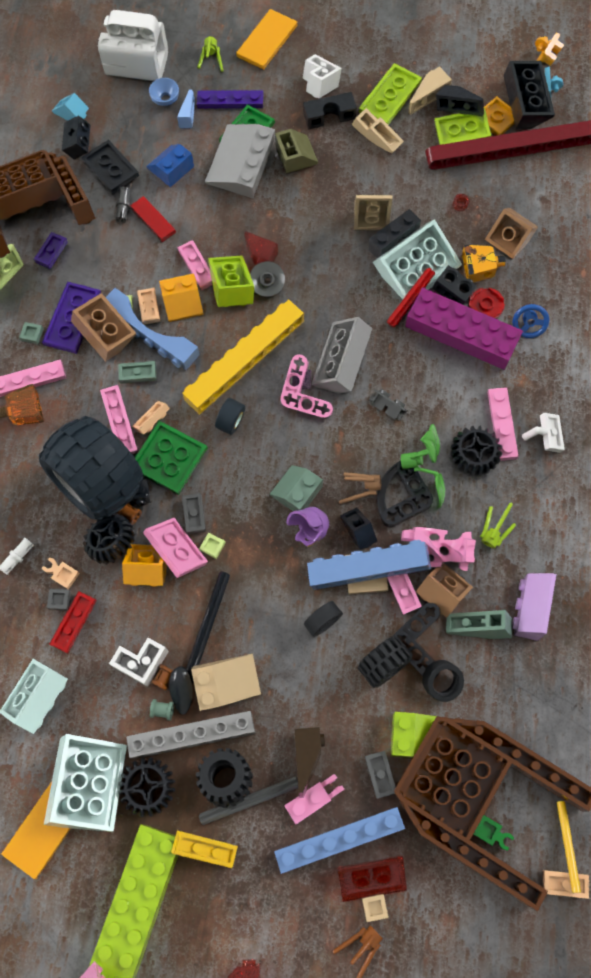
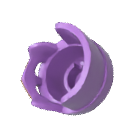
[286,507,329,547]

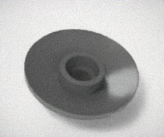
[250,261,285,297]

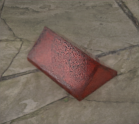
[337,855,407,902]

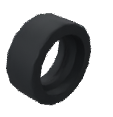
[304,601,343,637]
[422,660,464,702]

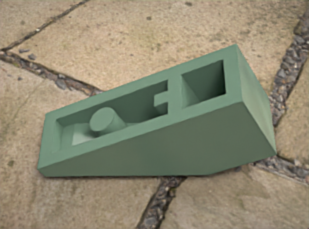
[446,610,512,639]

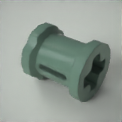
[150,699,174,721]

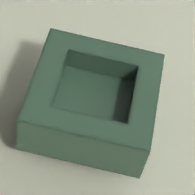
[19,322,43,344]

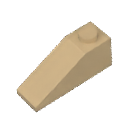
[409,67,452,115]

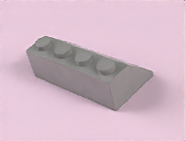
[311,317,372,394]

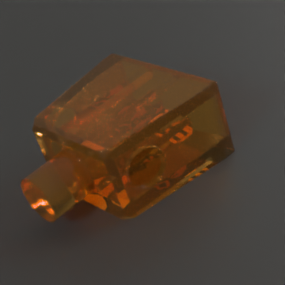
[0,384,44,425]

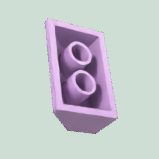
[512,573,556,641]

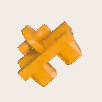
[535,32,564,66]

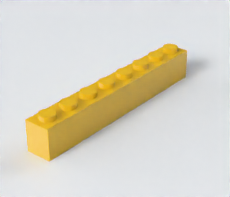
[182,300,304,415]

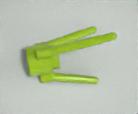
[197,37,224,72]
[480,503,516,549]

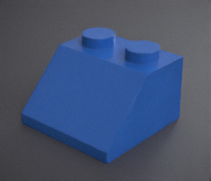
[147,144,194,187]

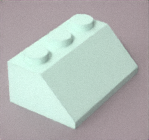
[0,659,68,734]

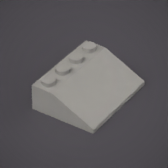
[205,124,275,198]

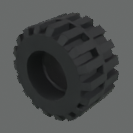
[357,636,413,688]
[196,748,253,808]

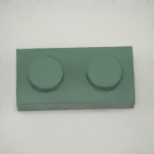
[118,361,157,383]

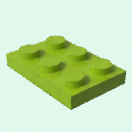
[435,108,491,145]

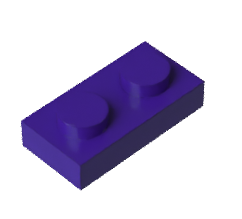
[34,232,68,269]

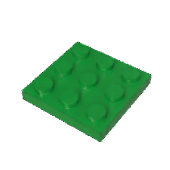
[135,421,208,495]

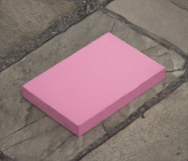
[143,518,208,578]

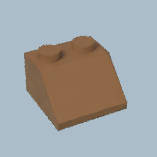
[485,208,538,259]
[416,562,473,618]

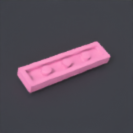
[0,360,66,397]
[100,385,138,454]
[487,388,518,461]

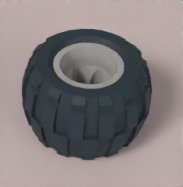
[39,416,143,520]

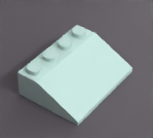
[373,219,462,299]
[44,734,127,832]

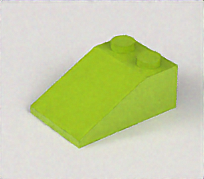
[208,256,254,307]
[391,712,437,758]

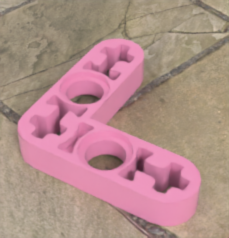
[281,355,333,418]

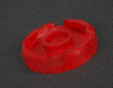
[468,288,505,319]

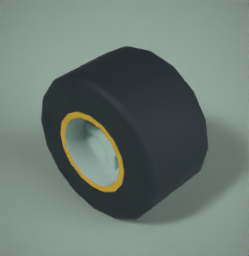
[215,398,246,435]

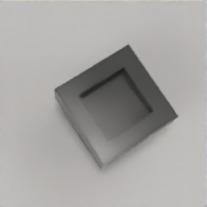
[47,589,71,611]

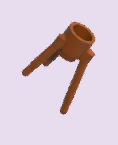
[333,926,383,978]

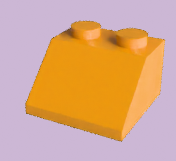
[159,273,204,322]
[122,544,167,587]

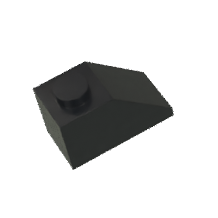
[340,507,378,550]

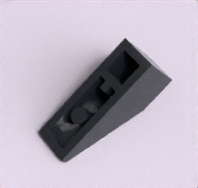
[436,85,484,116]

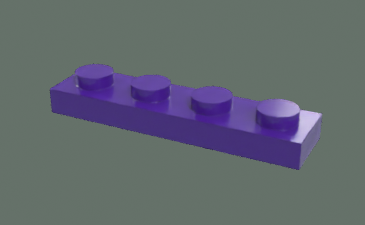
[197,90,263,109]

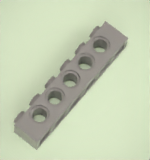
[126,711,256,759]

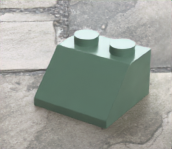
[270,465,323,511]

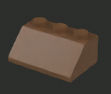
[71,293,136,362]

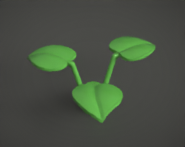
[401,424,446,508]

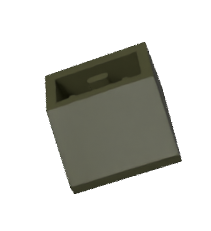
[275,129,318,173]

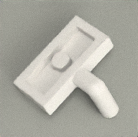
[522,413,565,453]

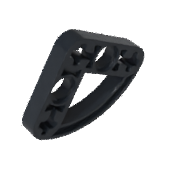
[377,460,433,527]

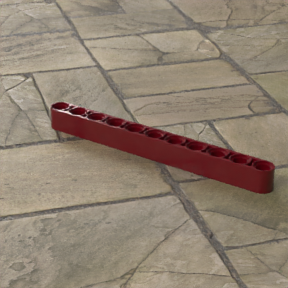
[425,120,591,170]

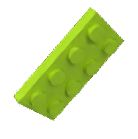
[359,63,422,125]

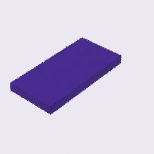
[42,281,101,354]

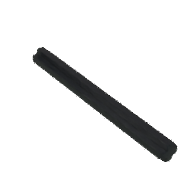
[186,571,230,684]

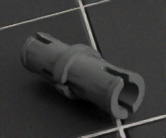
[115,187,131,223]

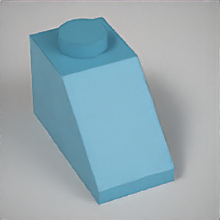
[52,93,89,121]

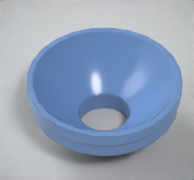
[149,78,179,106]

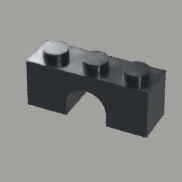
[303,92,357,130]
[368,209,421,258]

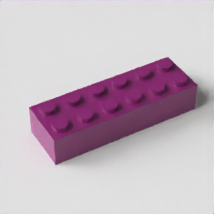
[405,287,523,370]

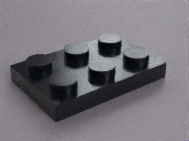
[81,139,139,194]

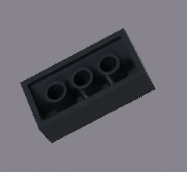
[503,61,555,129]

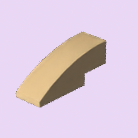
[352,108,404,153]

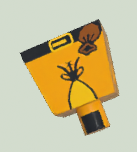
[462,245,505,282]

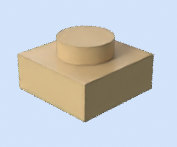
[362,894,388,922]

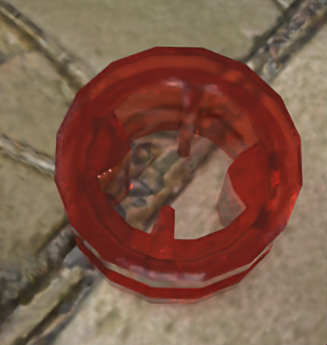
[453,194,469,211]

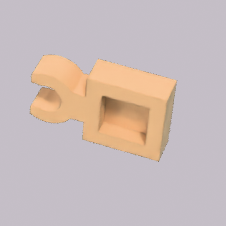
[42,558,80,590]

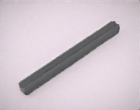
[199,777,298,825]

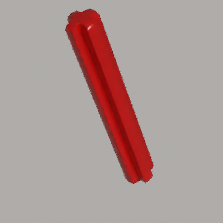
[387,268,435,327]

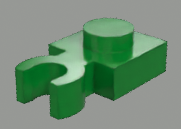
[473,815,514,850]

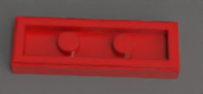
[130,196,176,242]
[49,591,97,654]

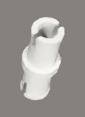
[0,537,34,575]

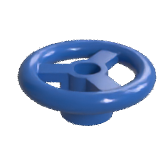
[512,304,550,338]

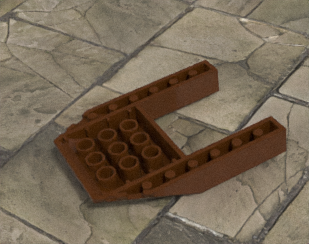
[0,150,96,258]
[394,716,591,911]

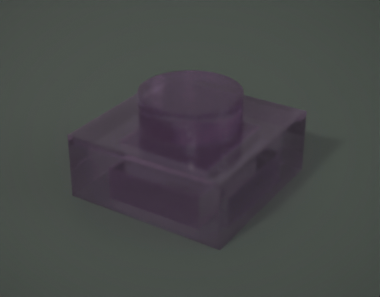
[292,369,311,389]

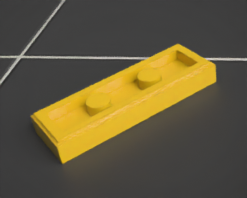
[171,830,238,868]

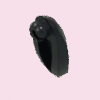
[169,666,193,715]

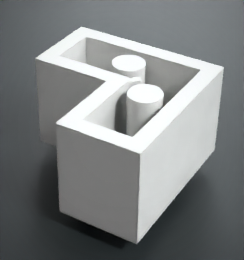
[303,54,342,98]
[109,638,169,687]

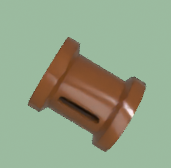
[116,503,142,525]
[150,664,173,691]

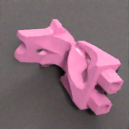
[401,527,476,571]

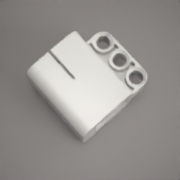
[98,10,168,81]

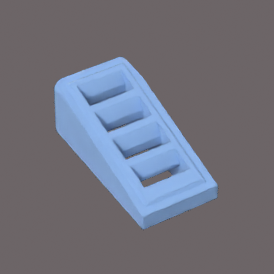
[177,90,195,128]

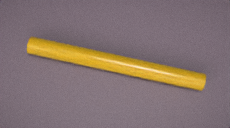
[557,801,581,894]

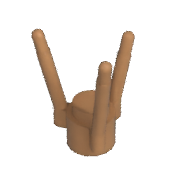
[339,472,381,504]

